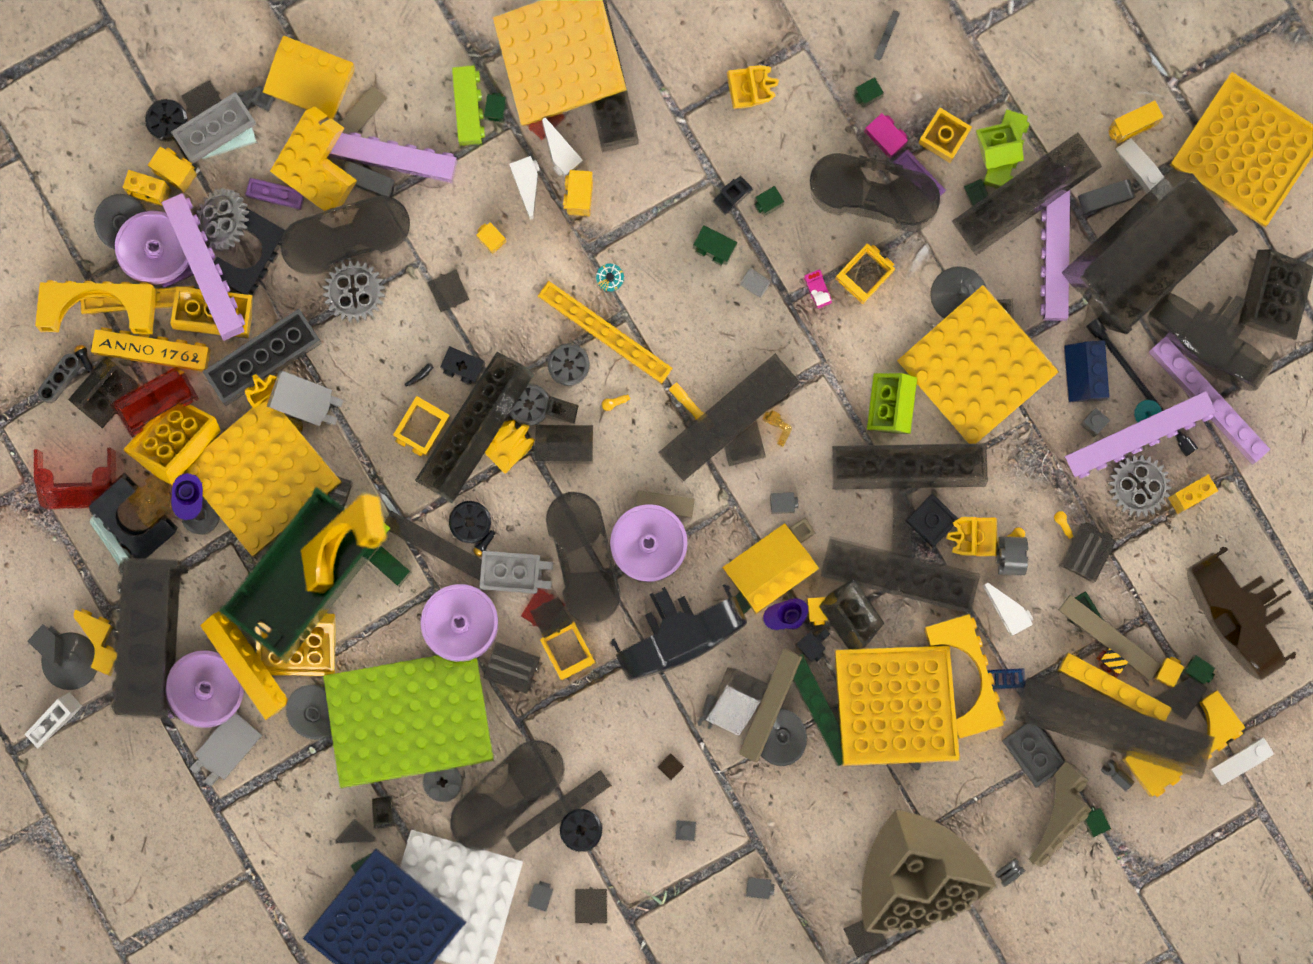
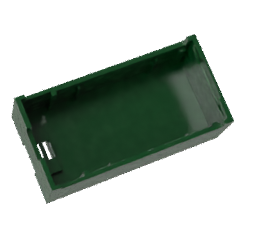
[219,487,382,663]

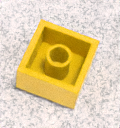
[918,108,972,163]
[148,146,197,193]
[563,170,593,216]

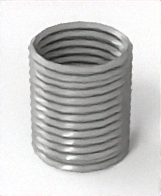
[740,268,771,298]

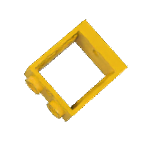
[1108,100,1164,144]
[122,170,171,207]
[835,243,895,305]
[393,396,451,457]
[1168,474,1218,514]
[540,620,595,681]

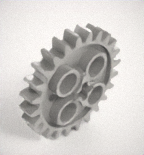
[196,188,249,251]
[323,260,385,323]
[1108,455,1171,517]

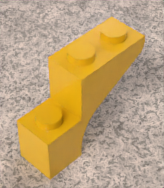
[73,608,120,677]

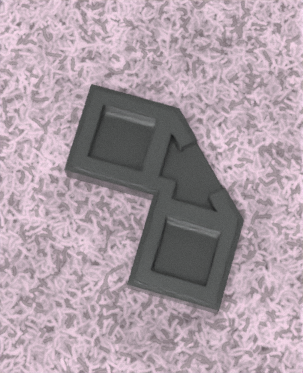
[874,10,900,61]
[237,86,276,112]

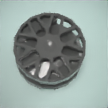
[995,858,1025,887]

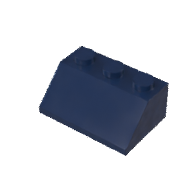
[1064,340,1110,403]

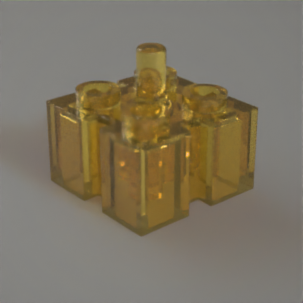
[128,474,173,527]

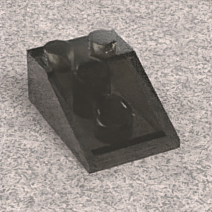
[705,667,768,736]

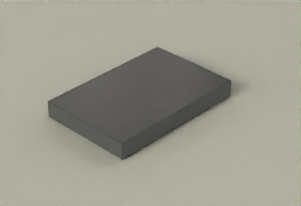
[1001,718,1065,788]

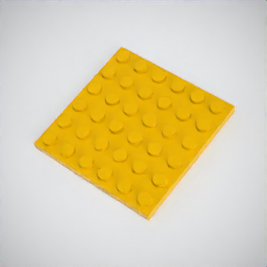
[493,0,627,126]
[1170,72,1313,227]
[897,285,1059,447]
[184,397,341,557]
[834,646,960,766]

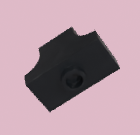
[713,175,753,215]

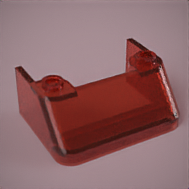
[110,367,199,438]
[34,447,116,510]

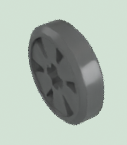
[548,343,590,386]
[508,383,550,426]

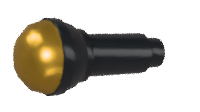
[74,345,94,373]
[473,530,495,557]

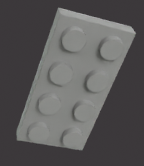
[171,92,256,164]

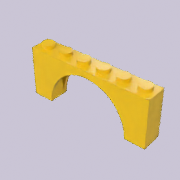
[35,280,157,334]
[301,494,386,594]
[924,614,1006,739]
[1122,690,1245,797]

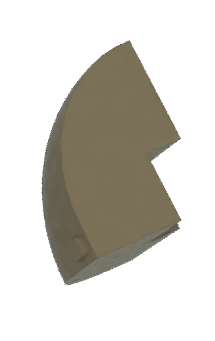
[861,809,996,934]

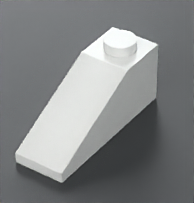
[542,118,583,177]
[1115,139,1167,195]
[509,156,540,220]
[983,583,1033,637]
[25,692,82,749]
[1211,738,1274,785]

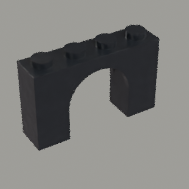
[214,208,288,296]
[88,472,178,562]

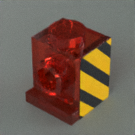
[1096,648,1128,678]

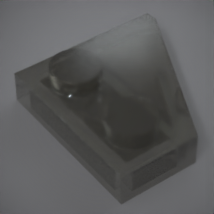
[724,422,766,467]
[1154,677,1207,720]

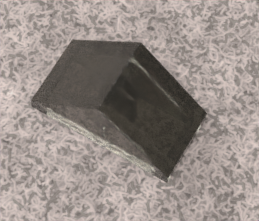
[545,396,579,424]
[372,796,395,829]
[336,819,376,844]

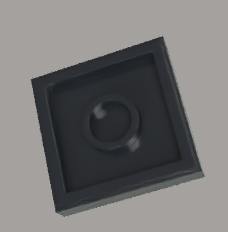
[905,493,959,548]

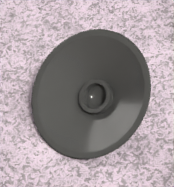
[94,194,146,249]
[930,266,986,319]
[41,632,97,690]
[286,685,332,740]
[761,708,807,766]

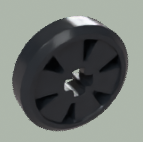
[145,99,188,142]
[449,501,491,543]
[560,809,602,852]

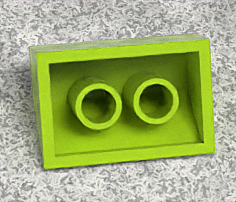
[867,373,917,434]

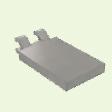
[267,370,343,426]
[479,551,553,594]
[190,713,263,787]

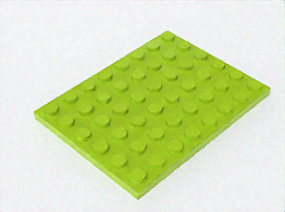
[323,655,494,788]

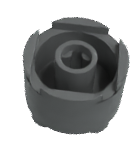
[996,536,1028,576]
[423,768,463,802]

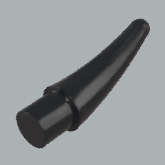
[404,363,434,387]

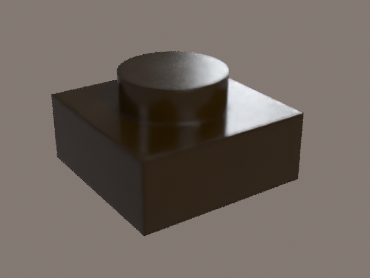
[658,753,684,780]

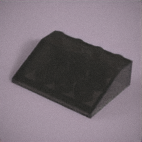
[1238,249,1313,340]

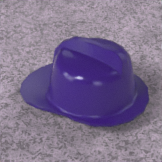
[171,473,203,520]
[763,598,808,630]

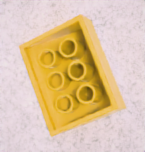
[263,35,355,120]
[123,396,221,485]
[722,523,819,614]
[256,614,336,676]

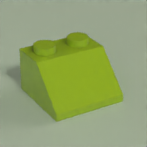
[976,122,1024,169]

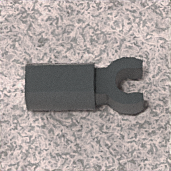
[698,694,720,729]
[1101,759,1134,792]

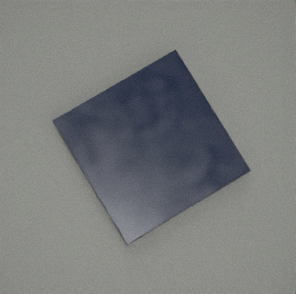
[303,848,467,964]

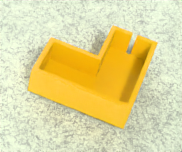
[270,106,357,216]

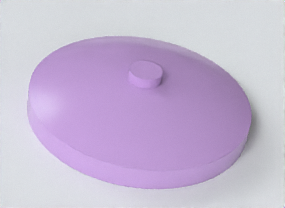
[115,211,189,285]
[610,505,687,582]
[421,584,498,662]
[165,651,244,728]

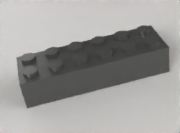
[203,309,322,406]

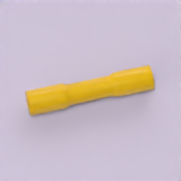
[669,382,715,432]

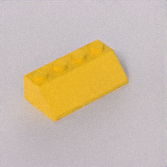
[170,286,253,338]

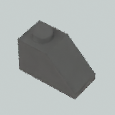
[27,624,63,670]

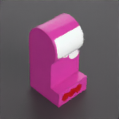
[803,269,832,309]

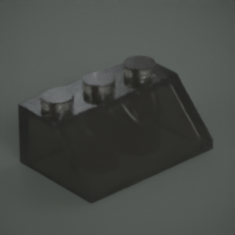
[68,356,140,429]
[535,425,593,464]
[819,579,884,650]

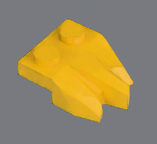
[726,65,779,109]
[244,374,277,408]
[479,419,535,474]
[946,517,997,556]

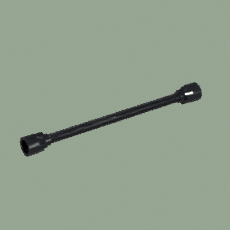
[1086,318,1198,457]

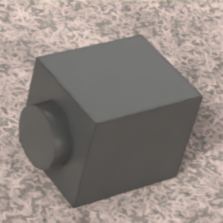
[1080,408,1110,437]
[770,492,798,514]
[675,820,696,841]
[746,877,775,899]
[528,881,554,912]

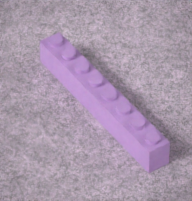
[328,132,457,183]
[1040,167,1070,321]
[162,193,245,341]
[1149,336,1270,465]
[1065,391,1216,479]

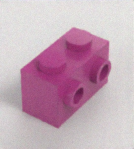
[864,113,908,159]

